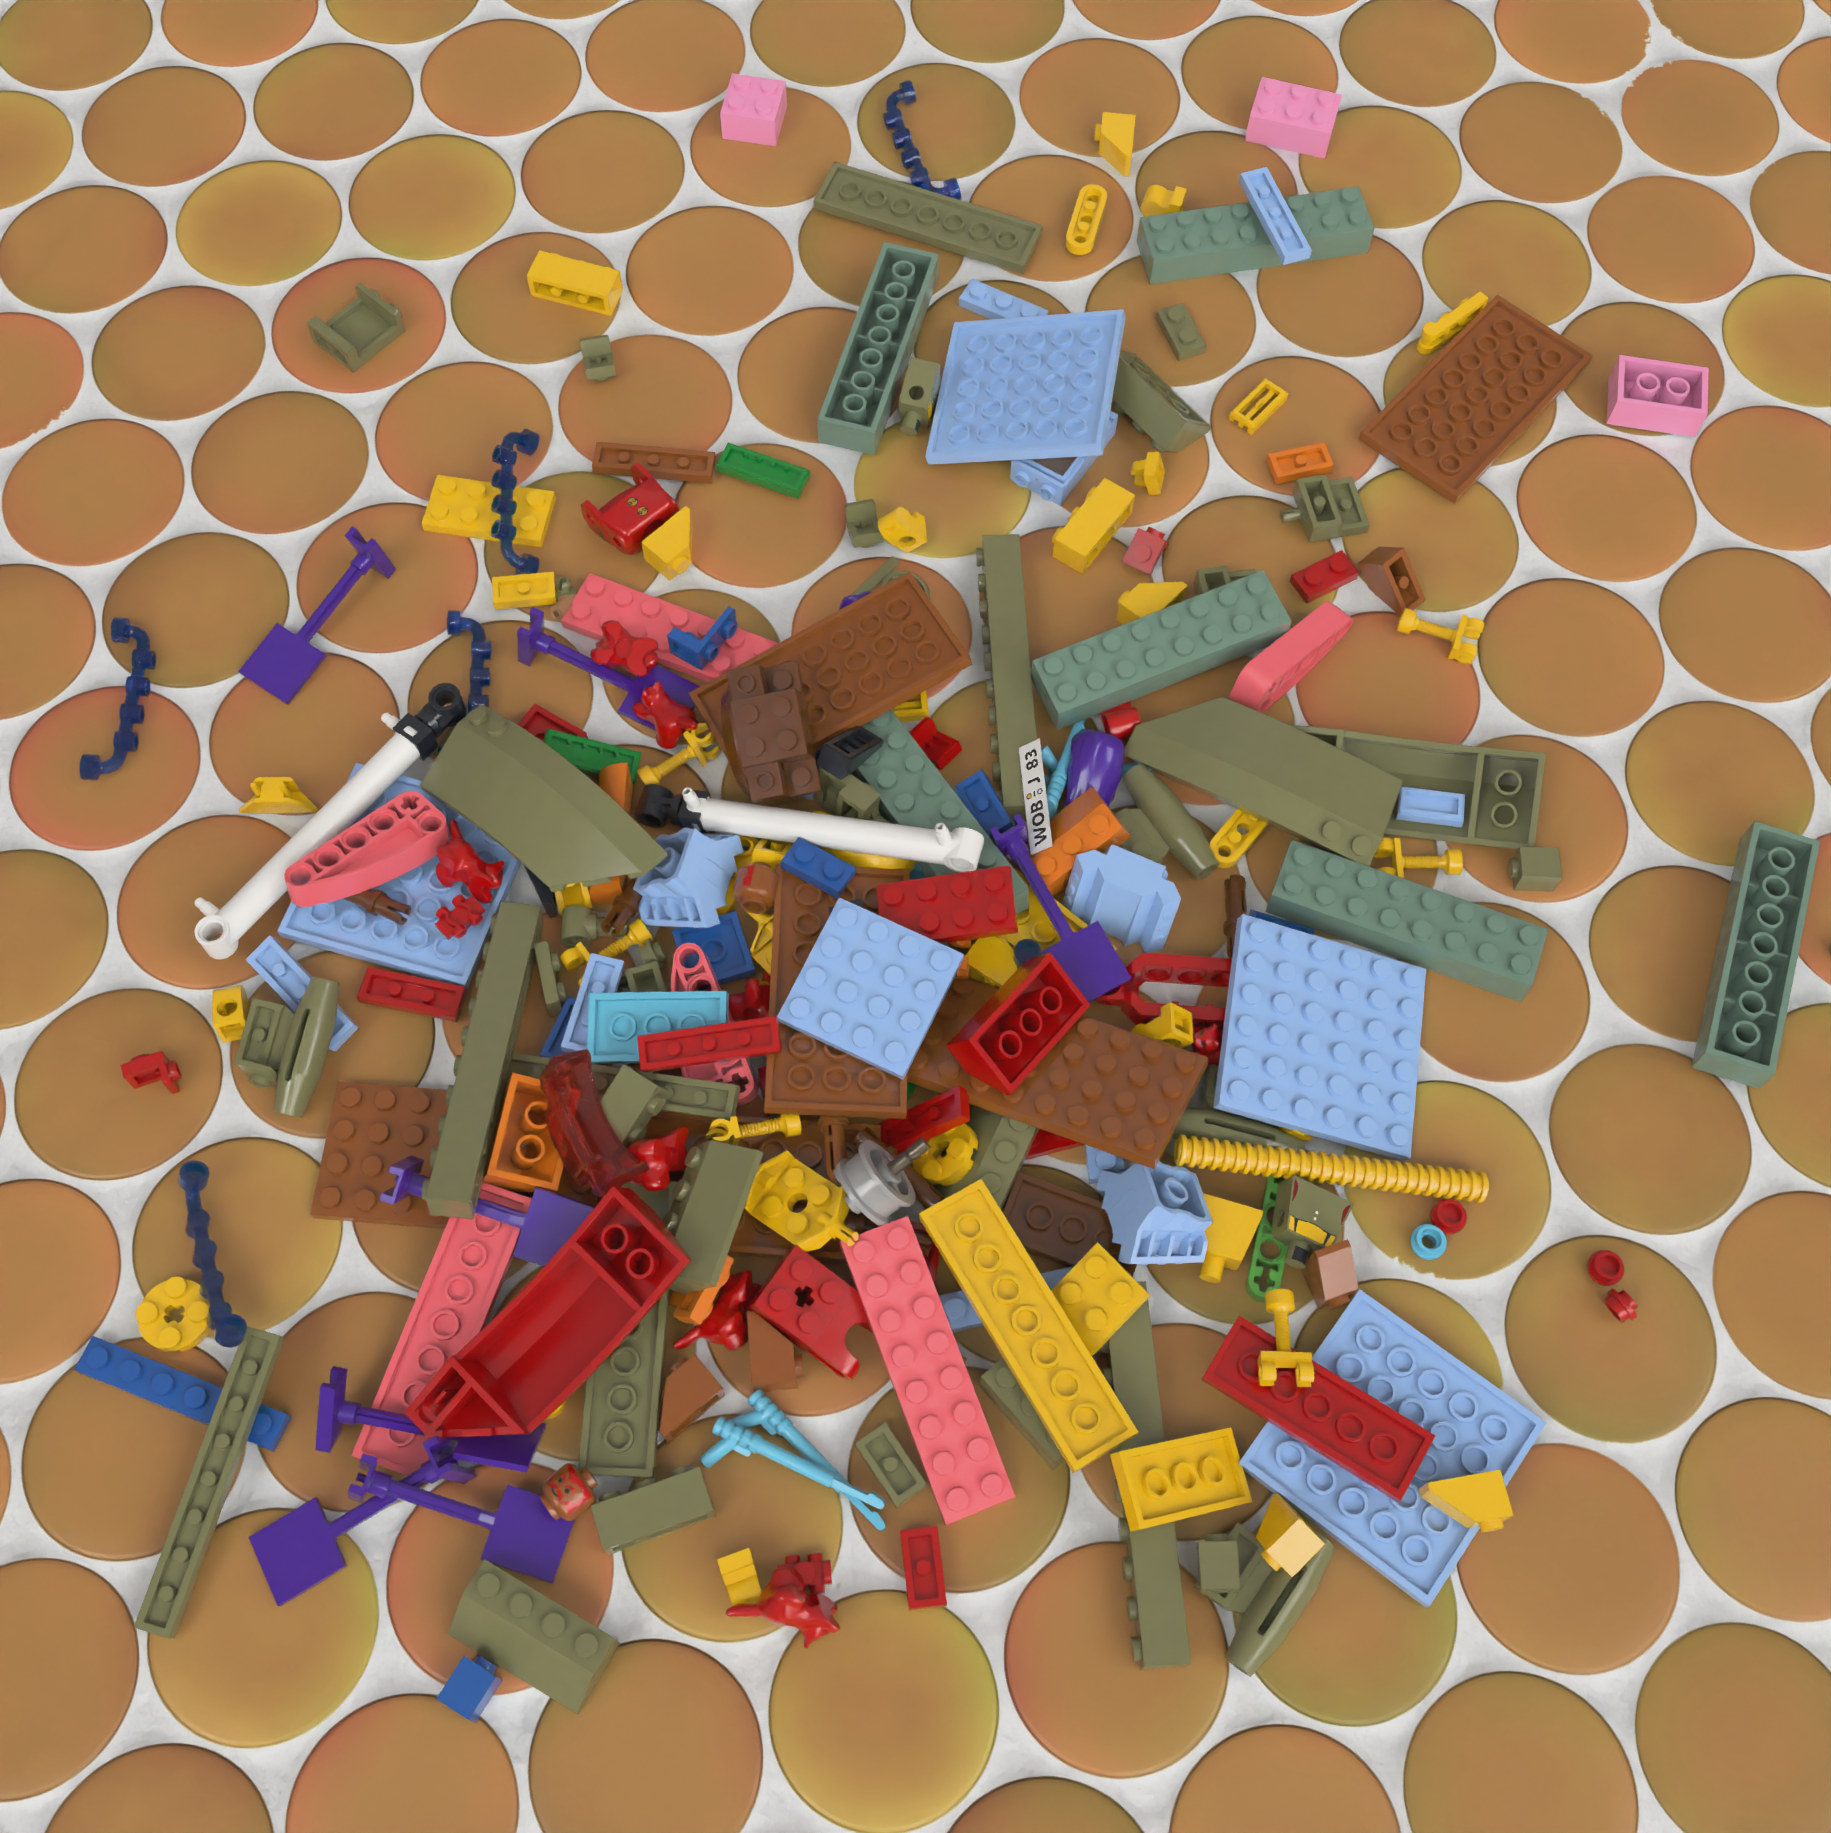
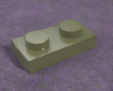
[1156,303,1206,361]
[534,941,567,1017]
[854,1422,927,1509]

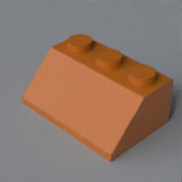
[1026,786,1132,897]
[483,1072,581,1193]

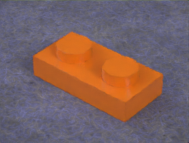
[1266,442,1334,485]

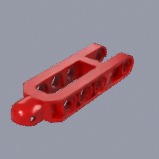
[1095,952,1232,1030]

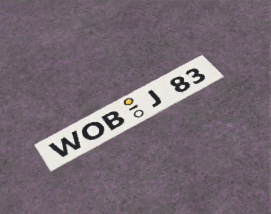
[1019,738,1053,855]

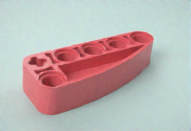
[1228,600,1353,713]
[284,791,449,907]
[671,943,759,1108]

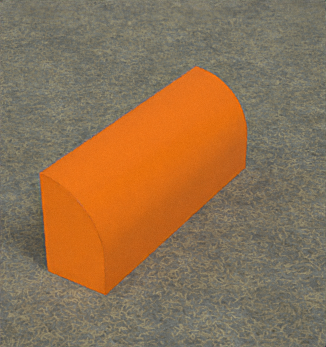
[589,763,633,904]

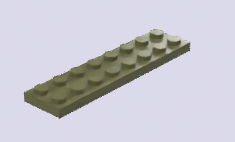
[813,162,1043,274]
[578,1178,677,1478]

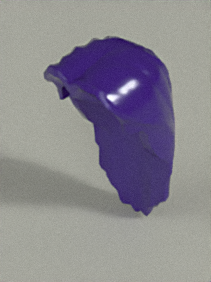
[1064,728,1124,806]

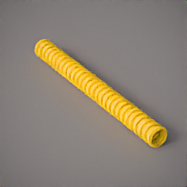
[1173,1134,1489,1203]

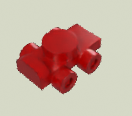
[435,894,485,940]
[777,1553,832,1594]

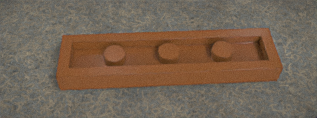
[592,442,716,484]

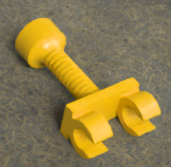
[1396,608,1485,664]
[636,723,721,786]
[1374,838,1463,879]
[559,918,653,986]
[705,1114,801,1146]
[1257,1289,1314,1387]

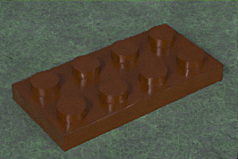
[1003,1171,1137,1277]

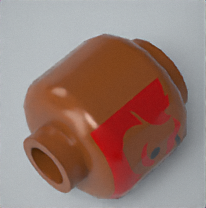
[734,862,780,914]
[539,1463,598,1521]

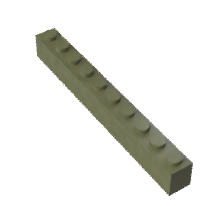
[976,534,1037,821]
[422,901,543,1219]
[1099,1281,1191,1671]

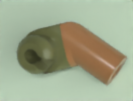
[550,577,576,620]

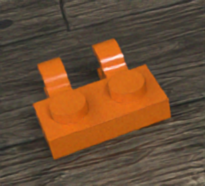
[668,1255,734,1325]

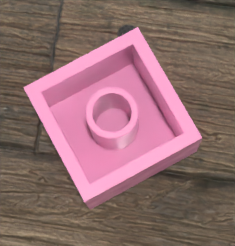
[720,73,787,146]

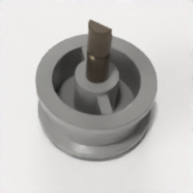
[833,1137,931,1226]

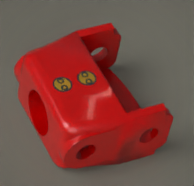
[581,462,679,555]

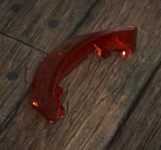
[540,1049,650,1196]

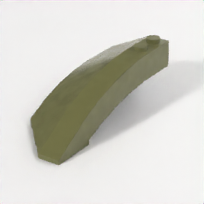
[1124,697,1403,866]
[420,704,668,892]
[1288,724,1546,849]

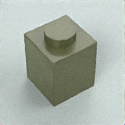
[1507,847,1562,892]
[1196,1534,1240,1594]

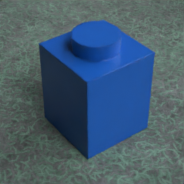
[437,1655,502,1723]

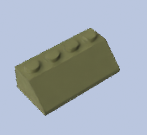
[1112,350,1212,453]
[924,1105,1040,1211]
[662,1140,763,1294]
[448,1559,620,1714]

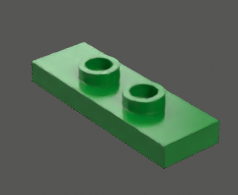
[716,442,811,499]
[543,728,641,785]

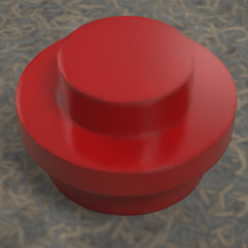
[1430,1199,1467,1235]
[1587,1250,1624,1286]
[1603,1288,1638,1323]

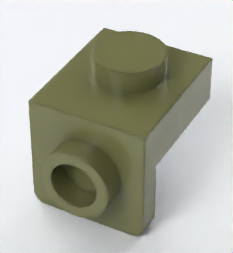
[580,335,616,381]
[844,499,884,548]

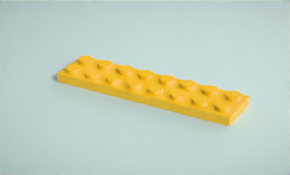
[919,1179,1139,1473]

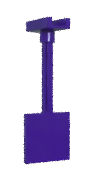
[238,526,396,705]
[517,607,700,731]
[990,813,1131,1003]
[380,1155,595,1267]
[315,1366,546,1473]
[249,1436,477,1606]
[348,1453,575,1583]

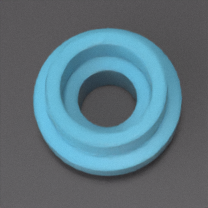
[1410,1224,1447,1260]

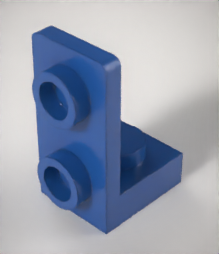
[667,606,738,670]

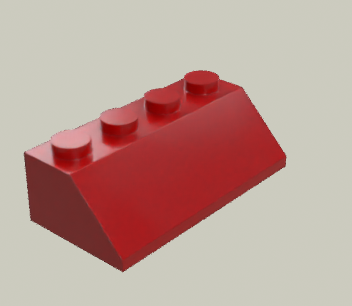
[946,952,1091,1095]

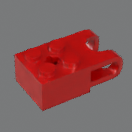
[746,1245,873,1380]

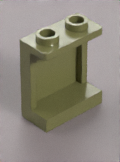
[307,283,405,373]

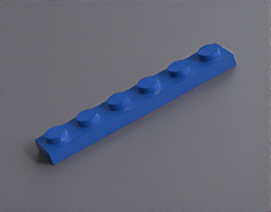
[74,1336,292,1452]

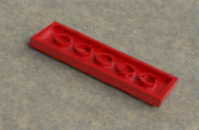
[1201,1315,1435,1502]

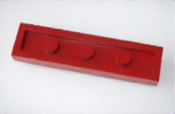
[637,1016,782,1073]

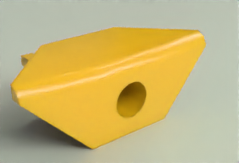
[239,777,318,814]

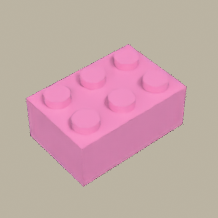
[1245,77,1342,159]
[1606,355,1709,437]

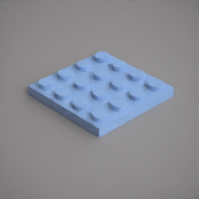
[777,898,964,1080]

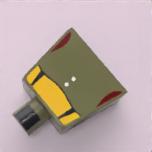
[898,357,941,436]
[1271,1175,1353,1269]

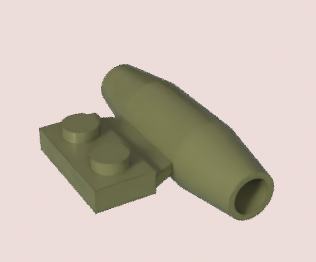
[1115,763,1219,879]
[234,976,340,1118]
[1171,1064,1305,1152]
[1194,1522,1335,1677]

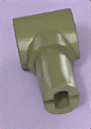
[561,905,628,948]

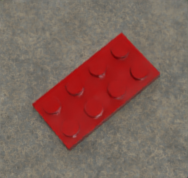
[876,865,1018,943]

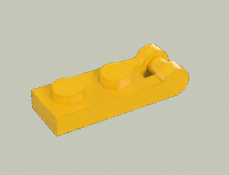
[1417,291,1488,355]

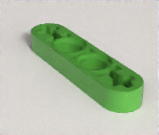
[1246,1174,1288,1302]

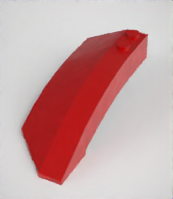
[404,1186,692,1439]

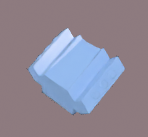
[633,828,744,928]
[1062,844,1181,953]
[1096,1161,1213,1265]

